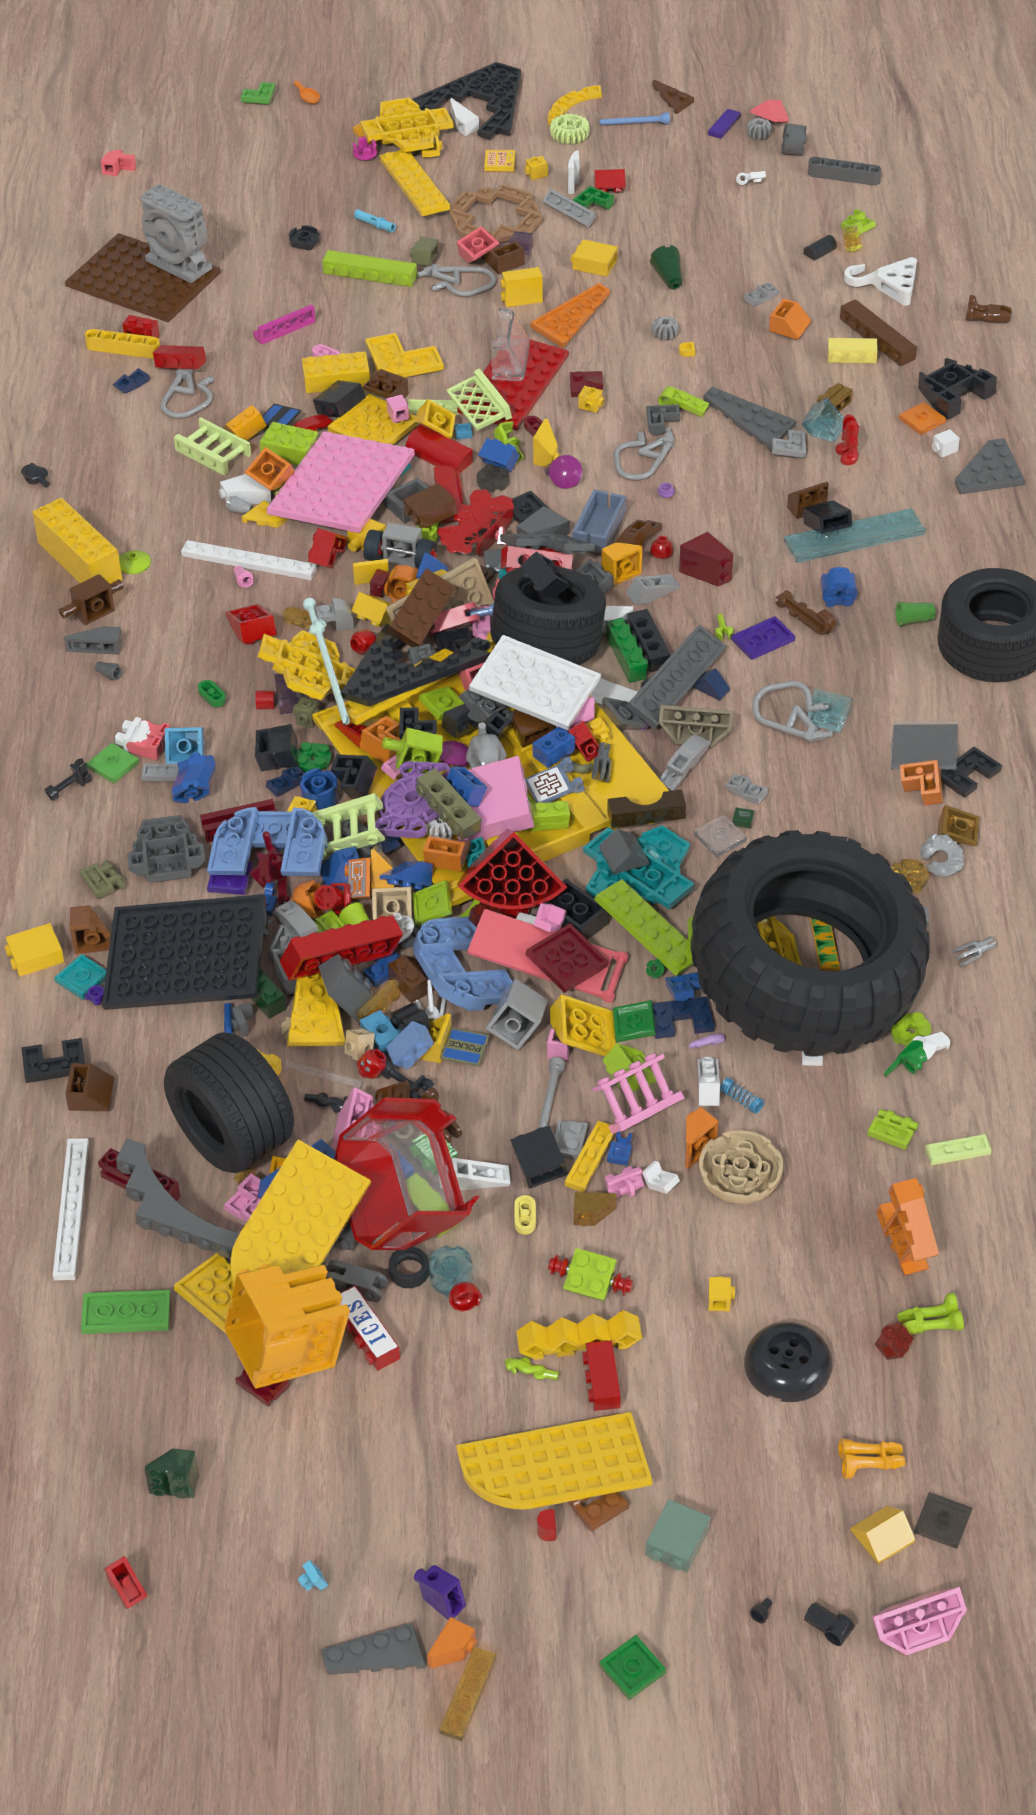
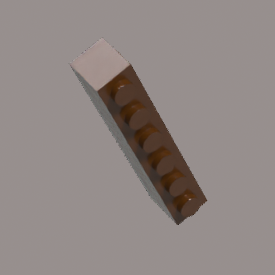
[840,299,917,367]

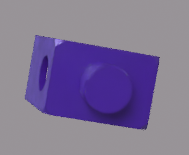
[414,1565,466,1620]

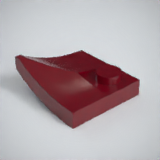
[570,371,603,397]

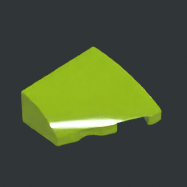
[841,209,876,238]

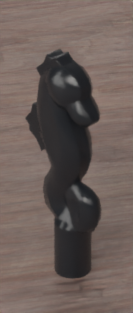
[304,1093,348,1113]

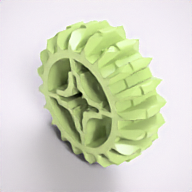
[550,113,590,145]

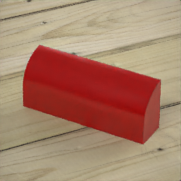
[405,424,473,473]
[434,466,466,523]

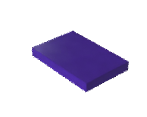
[731,616,795,660]

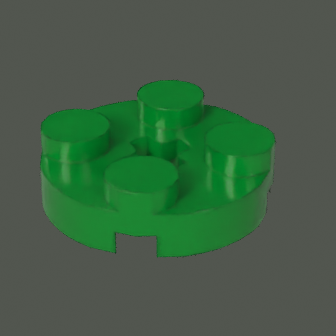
[296,742,332,773]

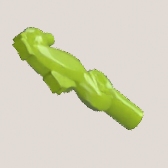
[505,1357,559,1380]

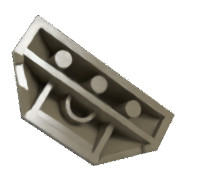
[659,705,734,747]

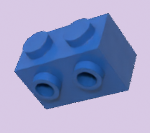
[532,727,575,768]
[446,766,488,807]

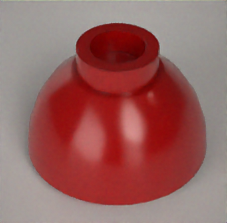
[650,536,674,559]

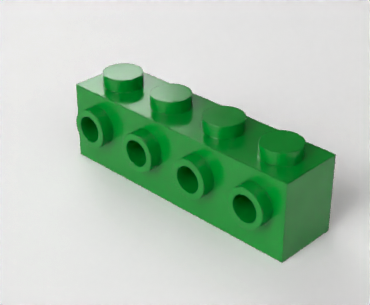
[606,618,649,683]

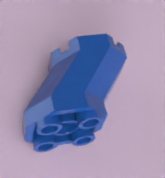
[172,753,216,803]

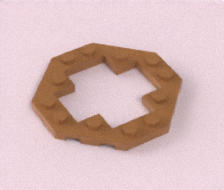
[448,184,543,243]

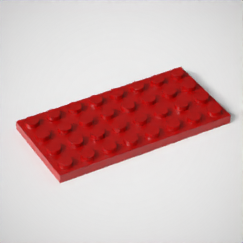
[457,334,569,431]

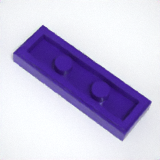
[708,109,741,139]

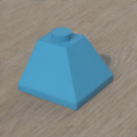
[165,727,204,764]

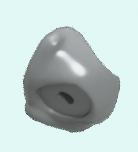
[466,722,506,768]

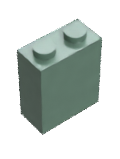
[645,1499,711,1573]

